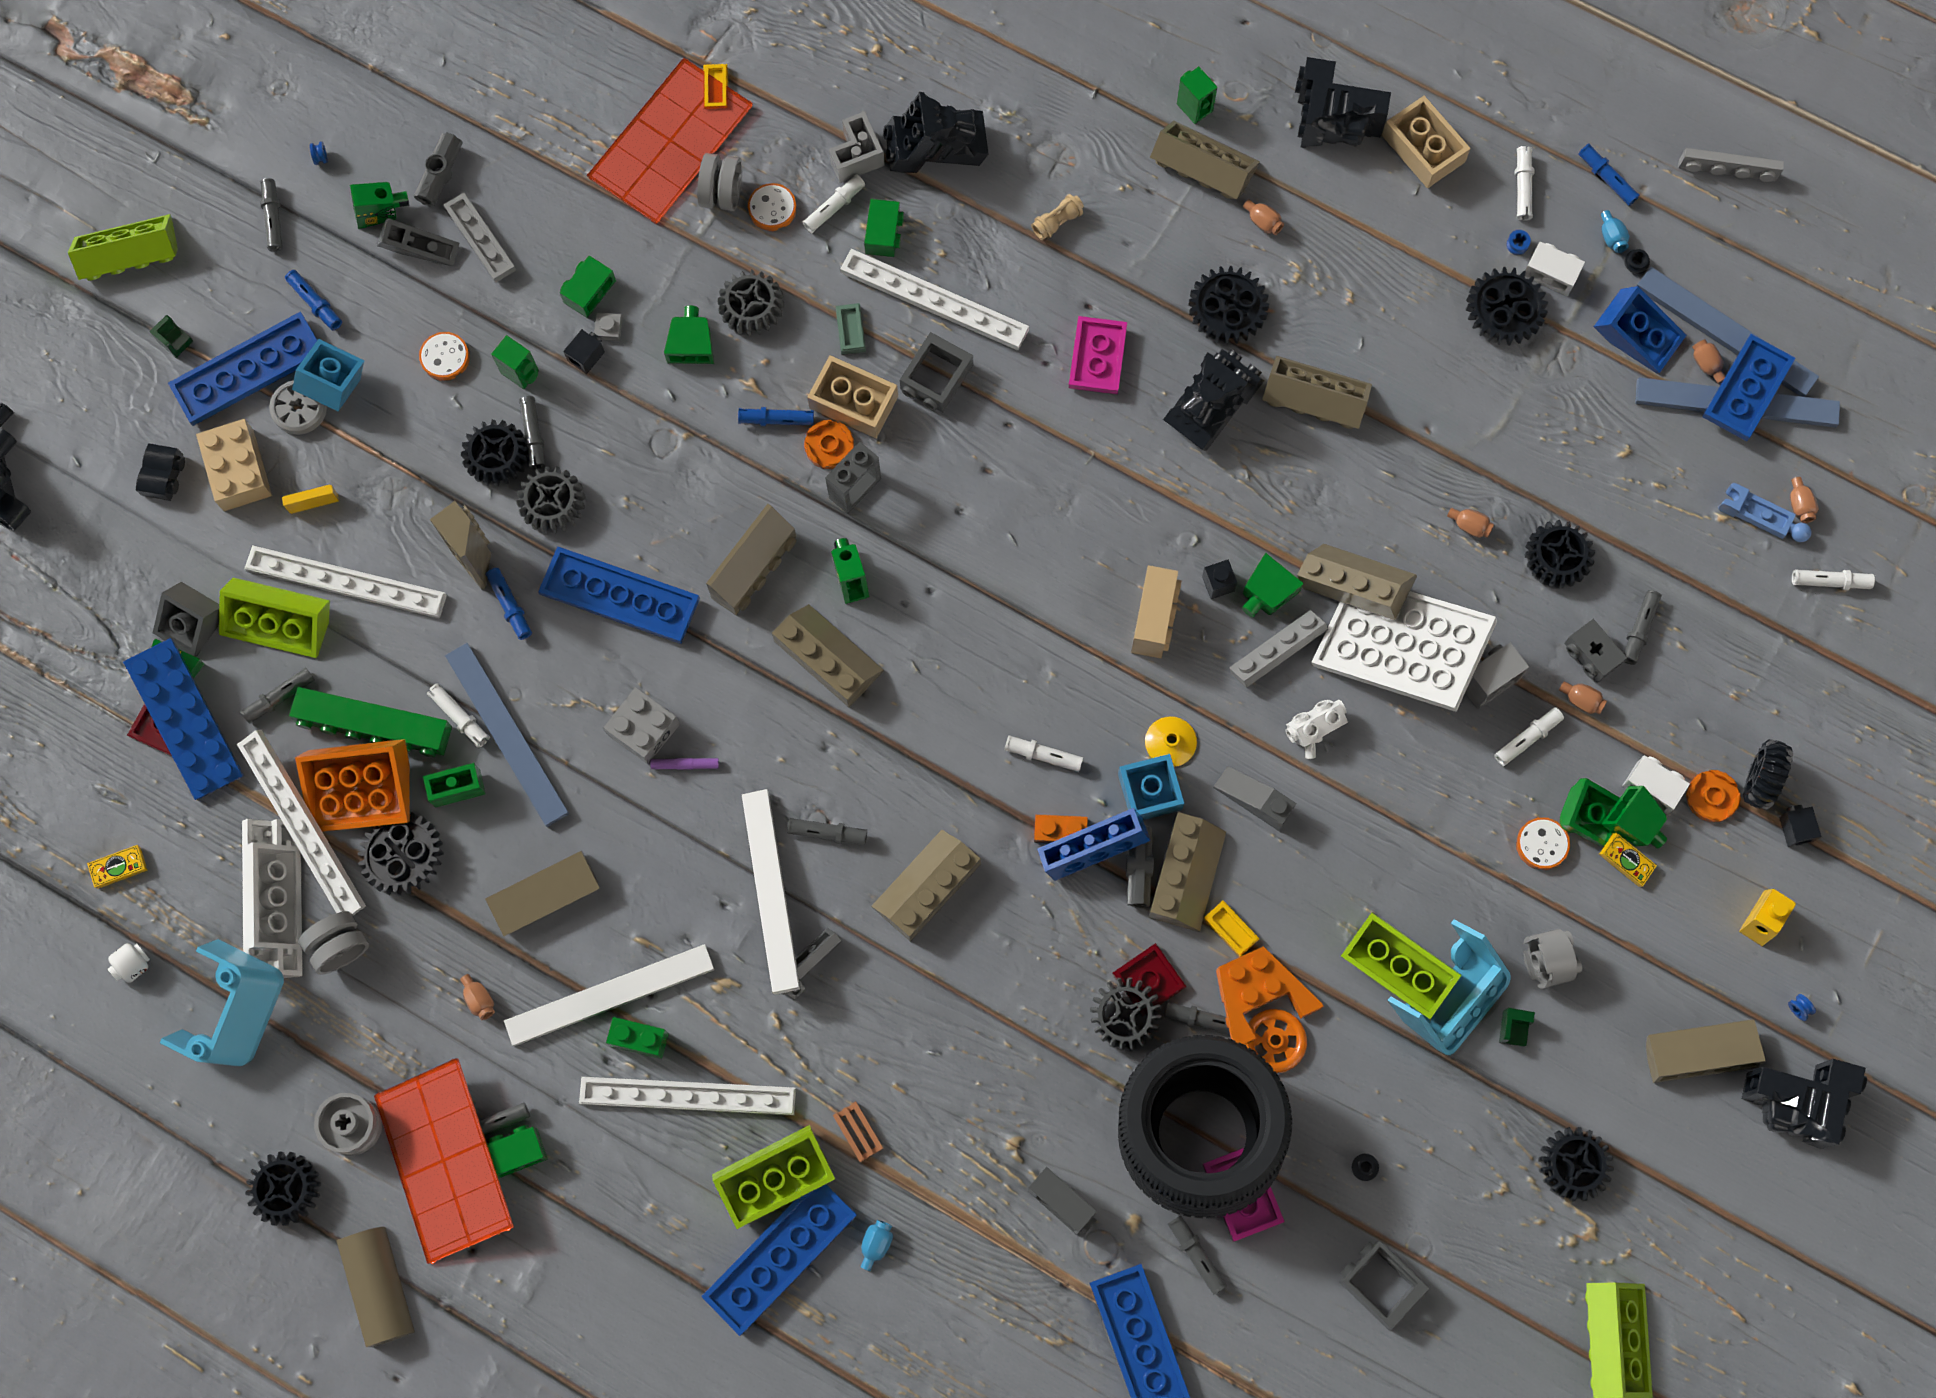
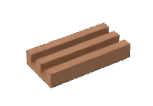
[833,1101,883,1163]

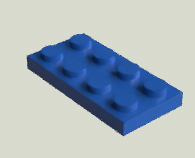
[1702,334,1795,441]

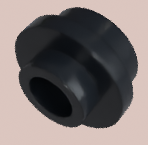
[1624,249,1650,274]
[1351,1153,1379,1181]

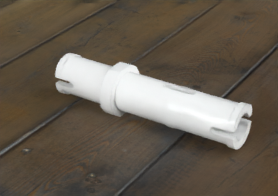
[1515,146,1535,220]
[803,174,865,234]
[1792,569,1875,591]
[427,683,490,748]
[1494,707,1564,766]
[1004,735,1083,772]

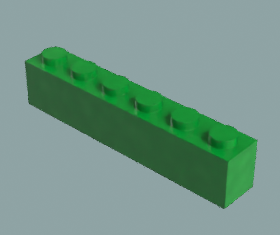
[289,687,452,758]

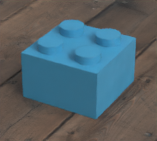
[292,339,365,411]
[1118,754,1184,820]

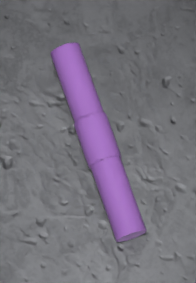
[651,758,719,770]

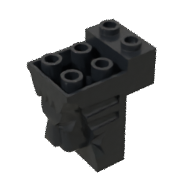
[1295,57,1391,148]
[883,92,989,173]
[1163,349,1265,451]
[1741,1059,1867,1149]

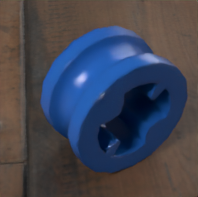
[310,141,328,165]
[1506,230,1531,255]
[1788,994,1816,1021]

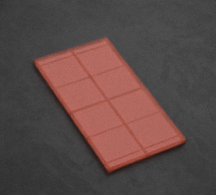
[587,57,753,224]
[374,1058,514,1264]

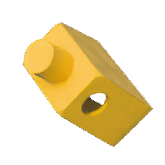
[1739,889,1796,946]

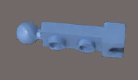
[1718,483,1812,543]

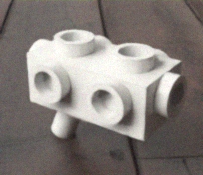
[1285,700,1348,759]

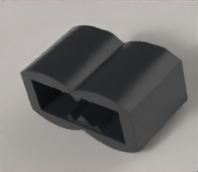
[136,443,185,501]

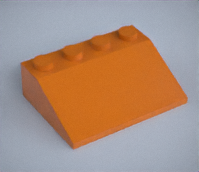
[295,739,410,832]

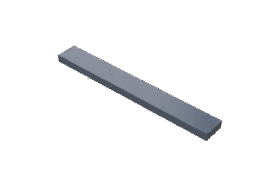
[1637,267,1819,397]
[1635,377,1840,428]
[445,643,569,827]

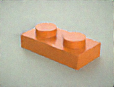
[1034,814,1088,843]

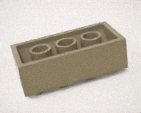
[1150,121,1260,199]
[1262,356,1372,429]
[430,501,491,590]
[706,504,797,615]
[1297,544,1417,620]
[772,604,884,708]
[1148,812,1226,932]
[871,830,981,942]

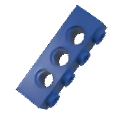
[1037,808,1151,881]

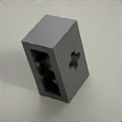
[1564,618,1627,683]

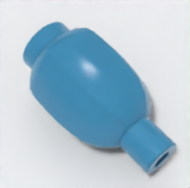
[1601,210,1630,253]
[861,1219,893,1271]

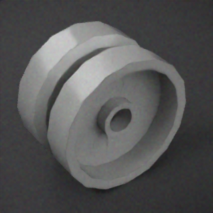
[697,153,742,212]
[298,911,369,975]
[314,1093,382,1155]

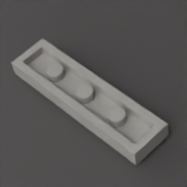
[1678,148,1784,182]
[444,193,516,283]
[1229,610,1328,688]

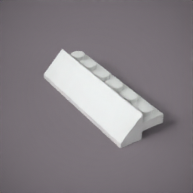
[242,819,302,978]

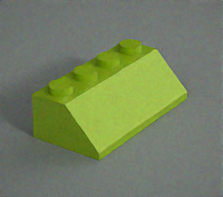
[68,214,178,281]
[219,577,330,658]
[1341,912,1462,1019]
[712,1125,835,1229]
[1585,1282,1653,1398]

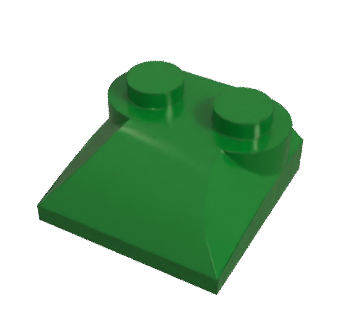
[1560,778,1620,847]

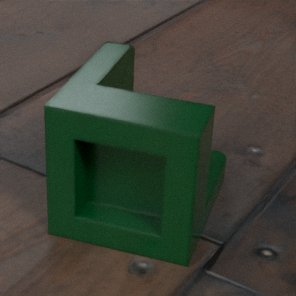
[149,315,193,358]
[1499,1008,1535,1047]

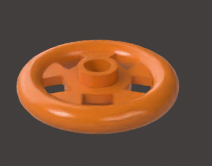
[1246,1009,1307,1073]

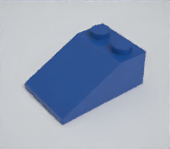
[1594,286,1687,374]

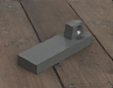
[770,928,842,1000]

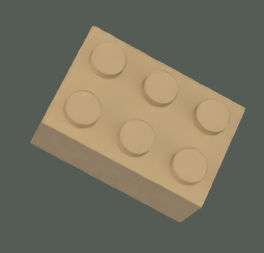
[1382,96,1471,189]
[807,355,898,439]
[196,419,272,511]
[1131,565,1182,658]

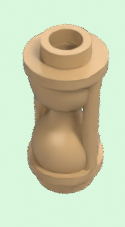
[1031,194,1084,240]

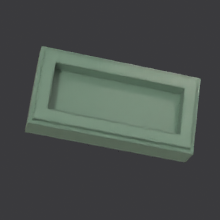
[835,303,866,355]

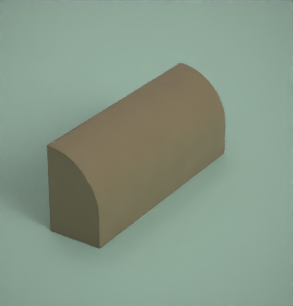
[485,851,600,936]
[1646,1019,1766,1083]
[336,1227,415,1348]

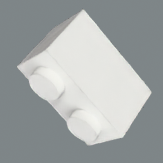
[1525,242,1585,297]
[1622,755,1690,815]

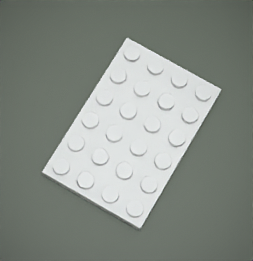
[1312,591,1497,712]

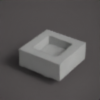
[594,313,623,341]

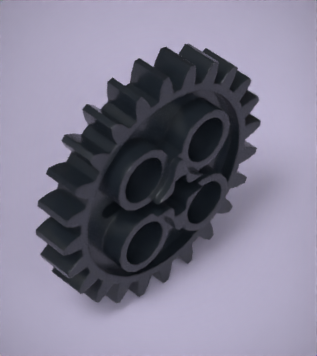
[1188,266,1269,344]
[1466,267,1548,346]
[358,812,444,896]

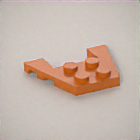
[1216,946,1324,1045]

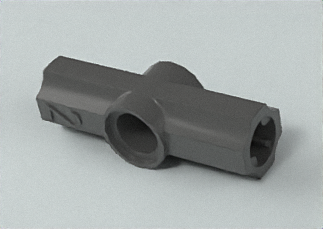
[414,132,463,207]
[1126,826,1154,908]

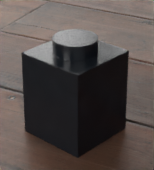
[563,329,605,374]
[1202,559,1237,599]
[1779,805,1822,847]

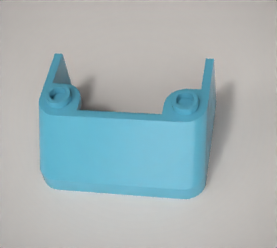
[1388,919,1511,1055]
[160,939,284,1066]

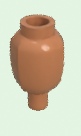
[1243,199,1284,235]
[1692,339,1725,384]
[1790,477,1819,523]
[1447,507,1494,538]
[1559,681,1607,715]
[460,974,495,1020]

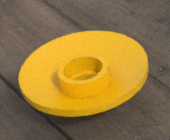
[1145,717,1197,767]

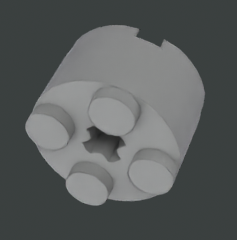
[1523,929,1582,989]

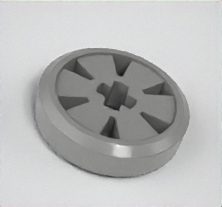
[269,380,327,435]

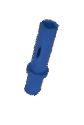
[1578,144,1640,206]
[285,270,342,331]
[738,407,814,427]
[486,568,532,640]

